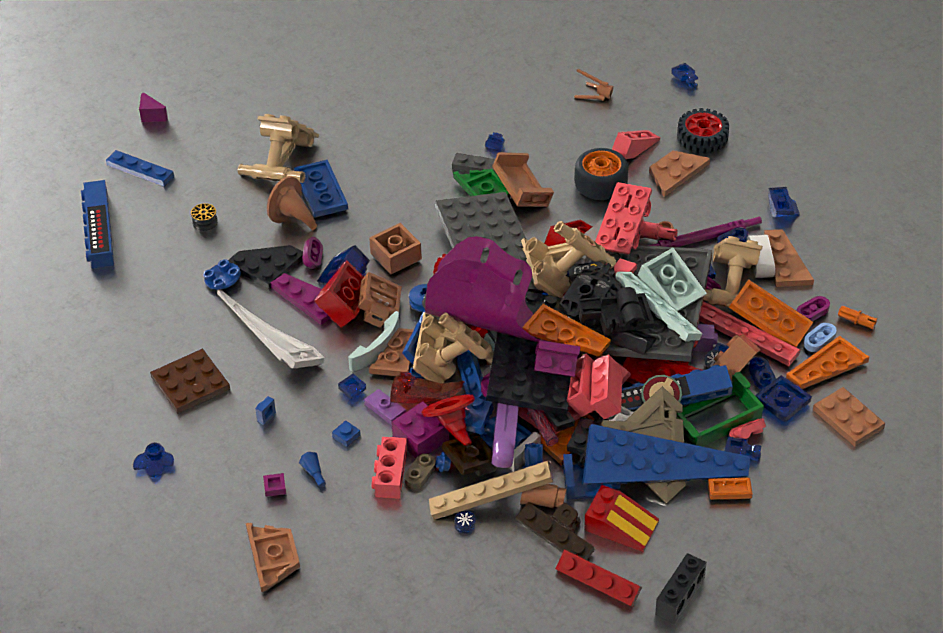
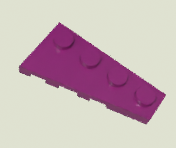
[271,273,331,325]

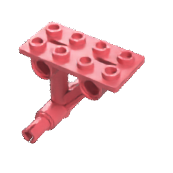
[595,183,678,254]

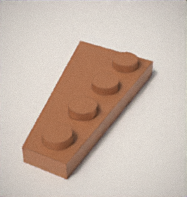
[764,229,814,287]

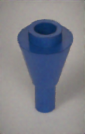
[299,452,326,487]

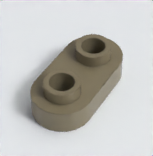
[405,454,436,489]

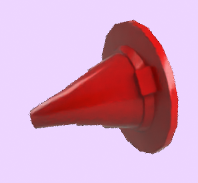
[421,394,475,446]

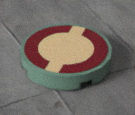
[641,375,682,415]

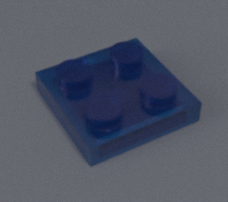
[755,375,812,422]

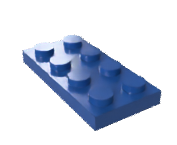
[294,159,348,218]

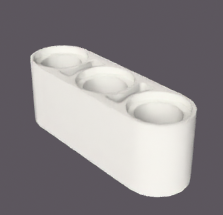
[748,235,775,278]

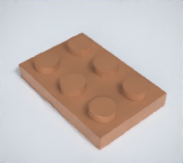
[813,387,885,447]

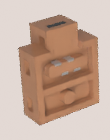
[358,272,402,328]

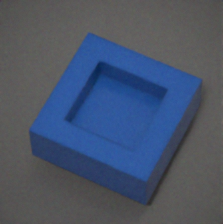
[255,396,276,425]
[332,420,361,447]

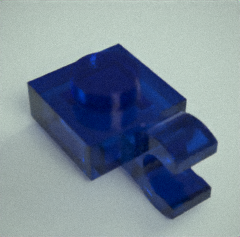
[671,63,698,89]
[725,437,761,461]

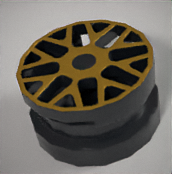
[191,203,218,231]

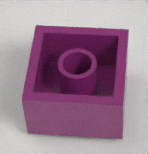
[392,402,450,458]

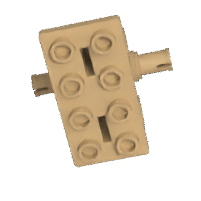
[238,114,319,183]
[521,221,616,298]
[703,236,763,307]
[413,312,493,389]

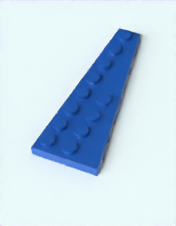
[582,424,750,486]

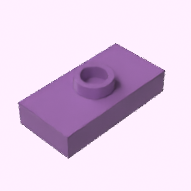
[364,389,406,425]

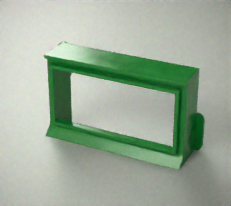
[676,372,764,447]

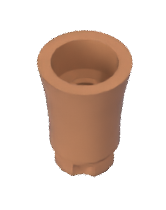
[520,484,566,508]

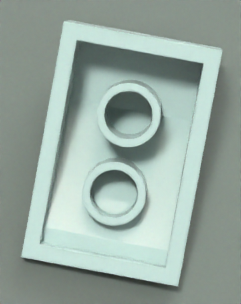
[638,248,707,312]

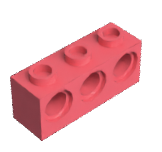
[372,437,407,499]

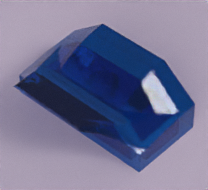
[768,187,800,218]

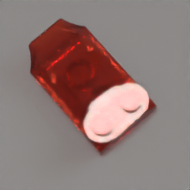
[390,372,465,405]

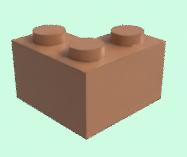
[713,334,761,381]

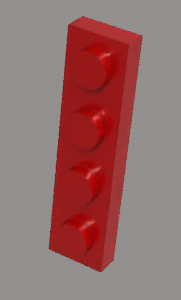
[555,549,642,607]

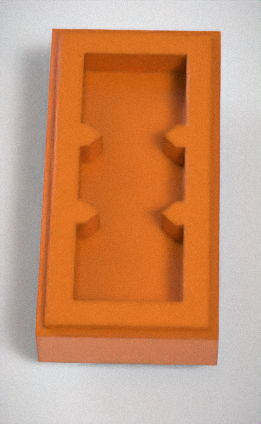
[708,478,753,500]

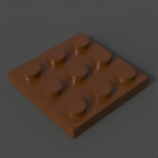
[150,348,230,414]

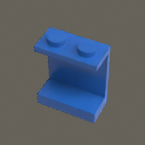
[563,454,620,500]

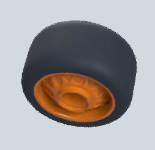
[574,148,628,200]

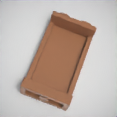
[492,152,554,207]

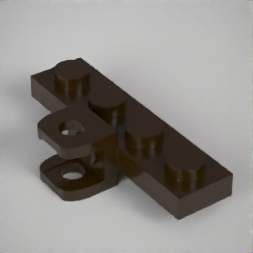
[516,502,595,560]

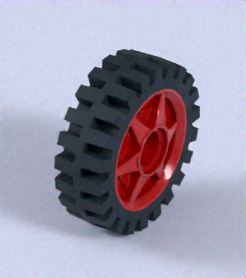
[677,108,729,153]

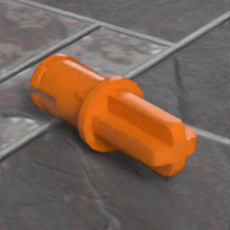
[838,306,877,330]

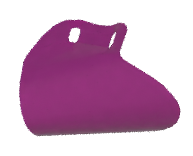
[425,236,550,343]

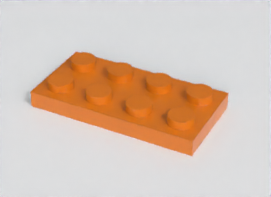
[729,280,813,347]

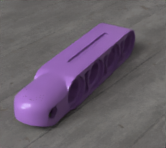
[491,403,518,468]

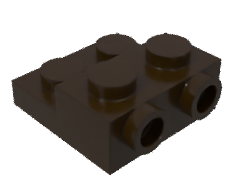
[442,433,497,476]

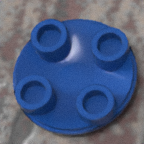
[203,259,241,290]

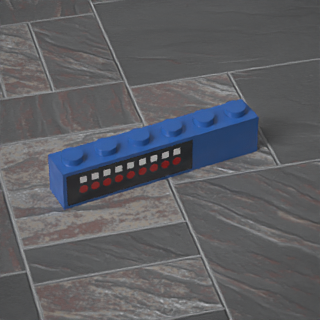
[81,180,114,269]
[621,365,733,412]

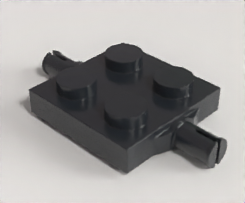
[567,416,608,468]

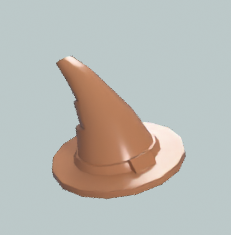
[267,176,317,231]

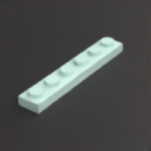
[615,272,703,342]

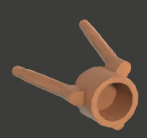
[574,69,613,101]

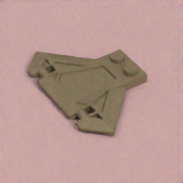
[601,386,686,504]

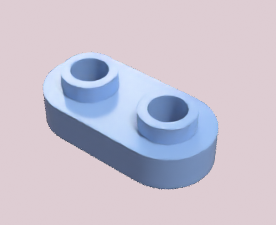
[804,323,837,352]

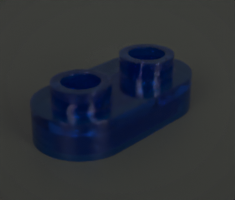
[749,357,776,391]

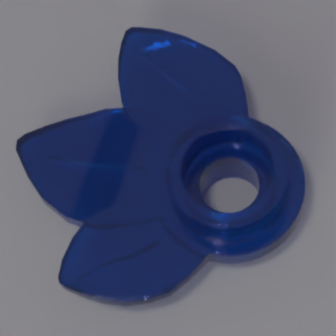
[133,442,174,478]

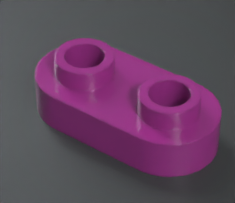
[302,237,323,269]
[797,296,830,321]

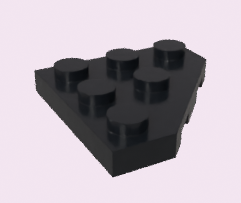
[228,245,303,289]

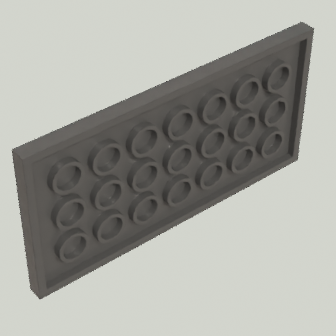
[435,192,546,293]

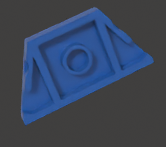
[461,394,494,435]

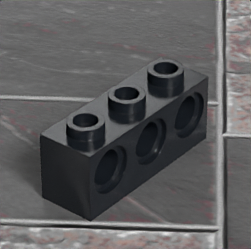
[655,553,707,624]

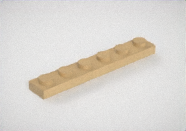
[429,461,553,520]

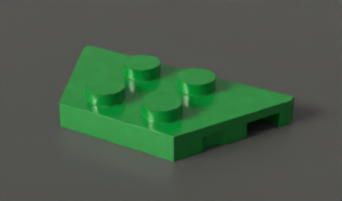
[453,169,510,198]

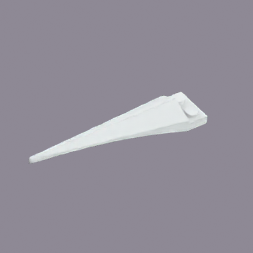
[217,289,325,369]

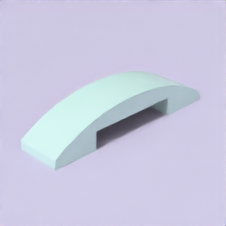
[348,311,400,372]

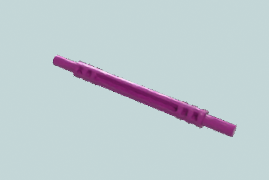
[648,216,762,247]

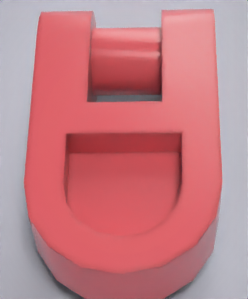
[729,418,766,440]

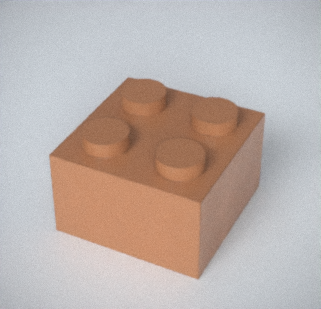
[369,223,422,274]

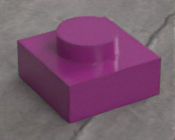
[263,473,286,497]

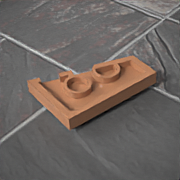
[369,328,414,377]

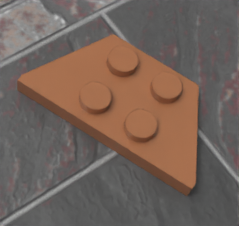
[649,150,710,196]
[246,523,300,592]

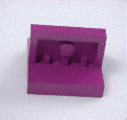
[534,340,580,377]

